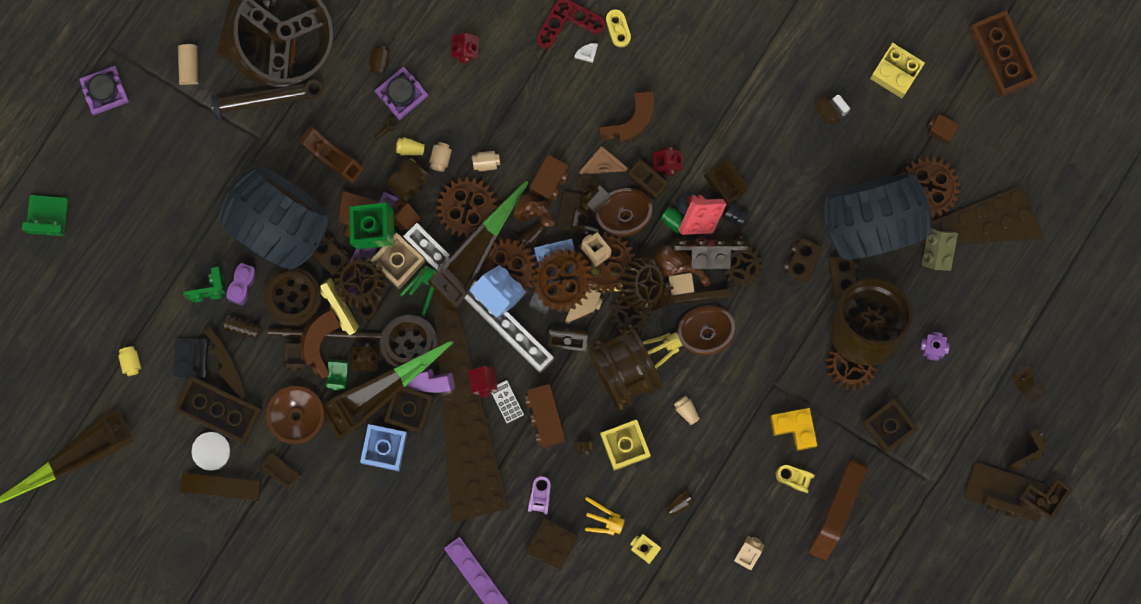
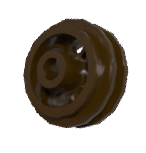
[263,268,322,326]
[380,315,439,370]

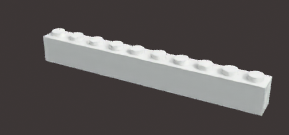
[403,223,554,373]

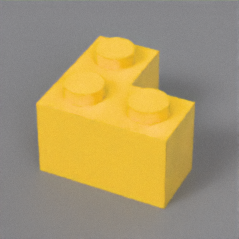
[770,408,817,451]

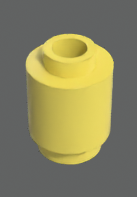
[118,346,141,376]

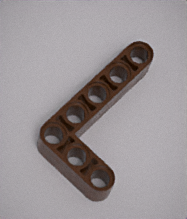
[808,459,868,561]

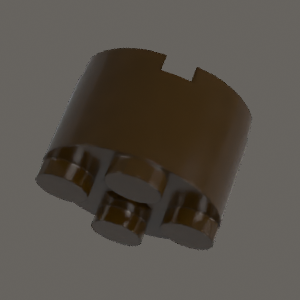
[386,158,431,203]

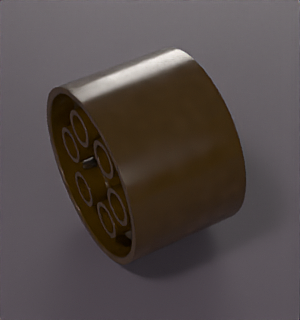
[829,278,912,366]

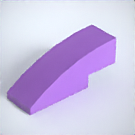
[405,368,455,392]

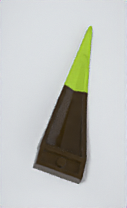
[0,408,134,503]

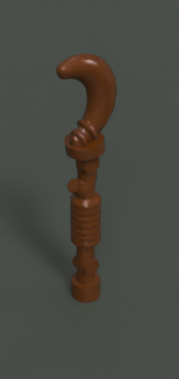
[287,29,297,78]

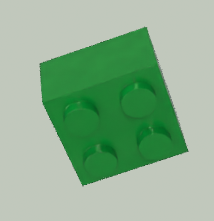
[349,203,394,249]

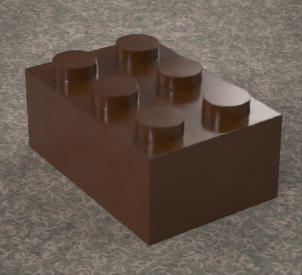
[525,384,565,449]

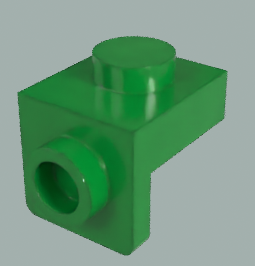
[326,359,348,390]

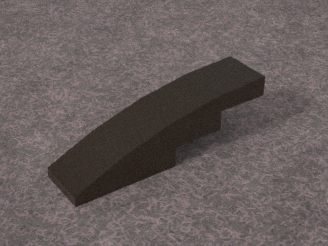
[204,328,247,401]
[180,473,261,501]

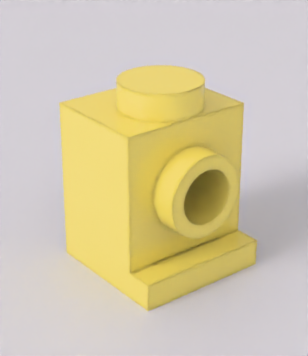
[630,534,661,564]

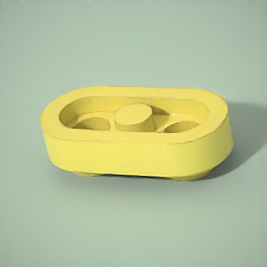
[606,10,631,47]

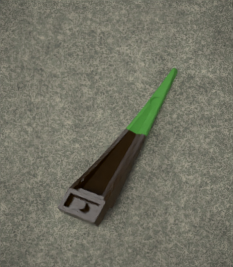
[427,181,528,308]
[323,341,453,441]

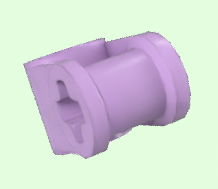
[528,477,551,515]

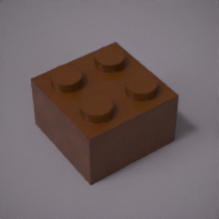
[529,155,570,205]

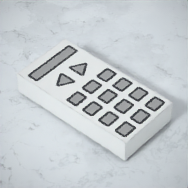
[492,380,524,423]

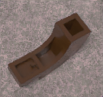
[599,92,654,144]
[298,126,364,184]
[300,308,340,379]

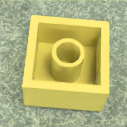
[600,420,651,471]

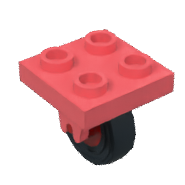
[677,192,726,235]

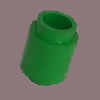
[661,207,685,234]

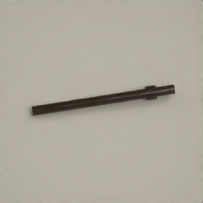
[268,326,382,340]

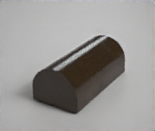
[548,327,588,352]

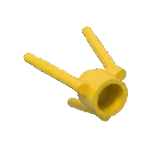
[585,497,624,535]

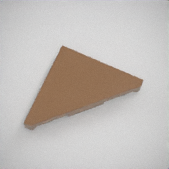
[579,146,628,175]

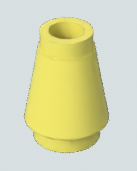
[396,137,424,156]

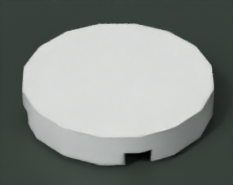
[191,432,230,471]

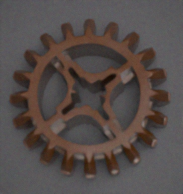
[826,346,877,391]

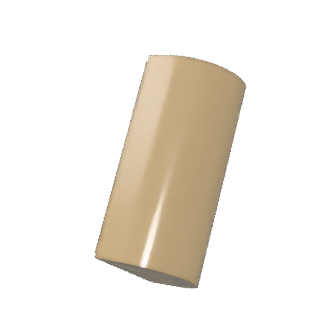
[178,44,199,85]

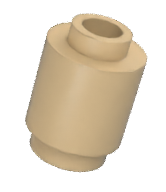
[429,142,452,172]
[472,150,500,171]

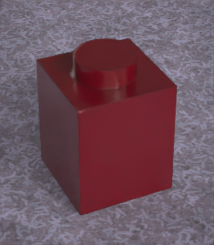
[468,366,498,397]

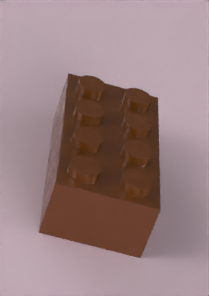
[969,10,1038,98]

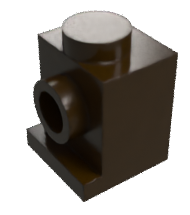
[578,179,611,213]

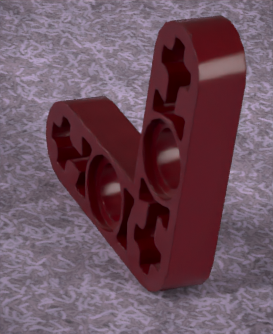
[537,0,605,49]

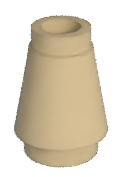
[674,395,700,425]

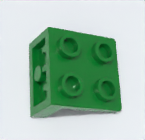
[22,195,68,236]
[183,267,226,303]

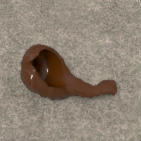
[514,194,554,227]
[652,245,712,287]

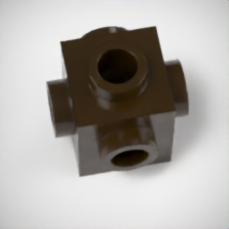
[351,343,379,372]

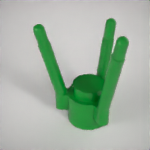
[400,265,436,316]

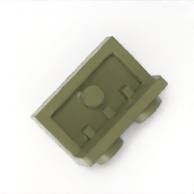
[922,229,958,271]

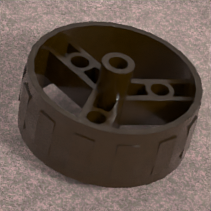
[225,0,333,87]

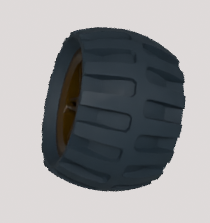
[219,166,330,270]
[825,173,931,260]

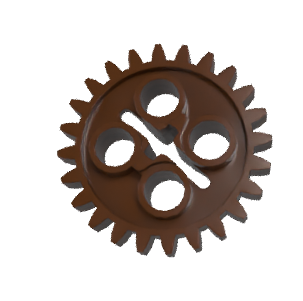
[901,156,961,219]
[436,177,498,238]
[577,232,635,294]
[479,239,539,298]
[532,249,594,312]

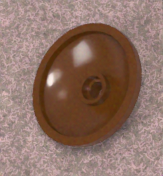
[596,188,653,236]
[678,305,736,355]
[266,386,324,444]

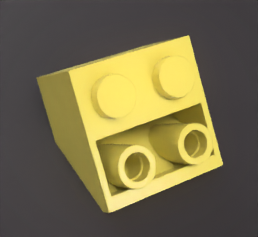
[870,43,925,98]

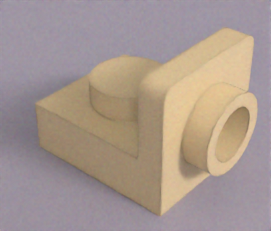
[734,536,764,570]

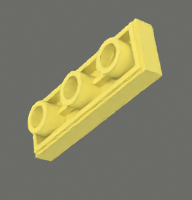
[320,277,359,335]

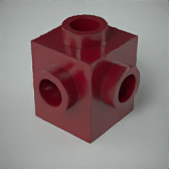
[451,33,479,63]
[652,147,683,176]

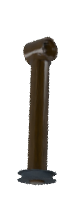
[211,80,324,121]

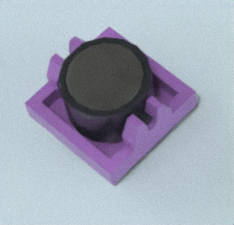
[79,66,129,115]
[375,67,428,121]

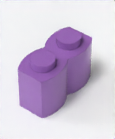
[227,263,257,306]

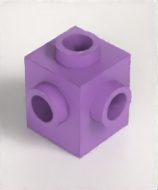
[921,332,949,361]

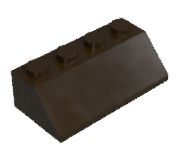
[216,0,276,68]

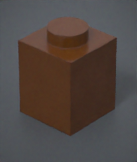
[927,114,959,145]
[392,200,421,232]

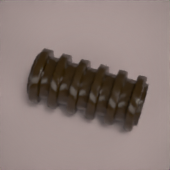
[223,315,261,340]

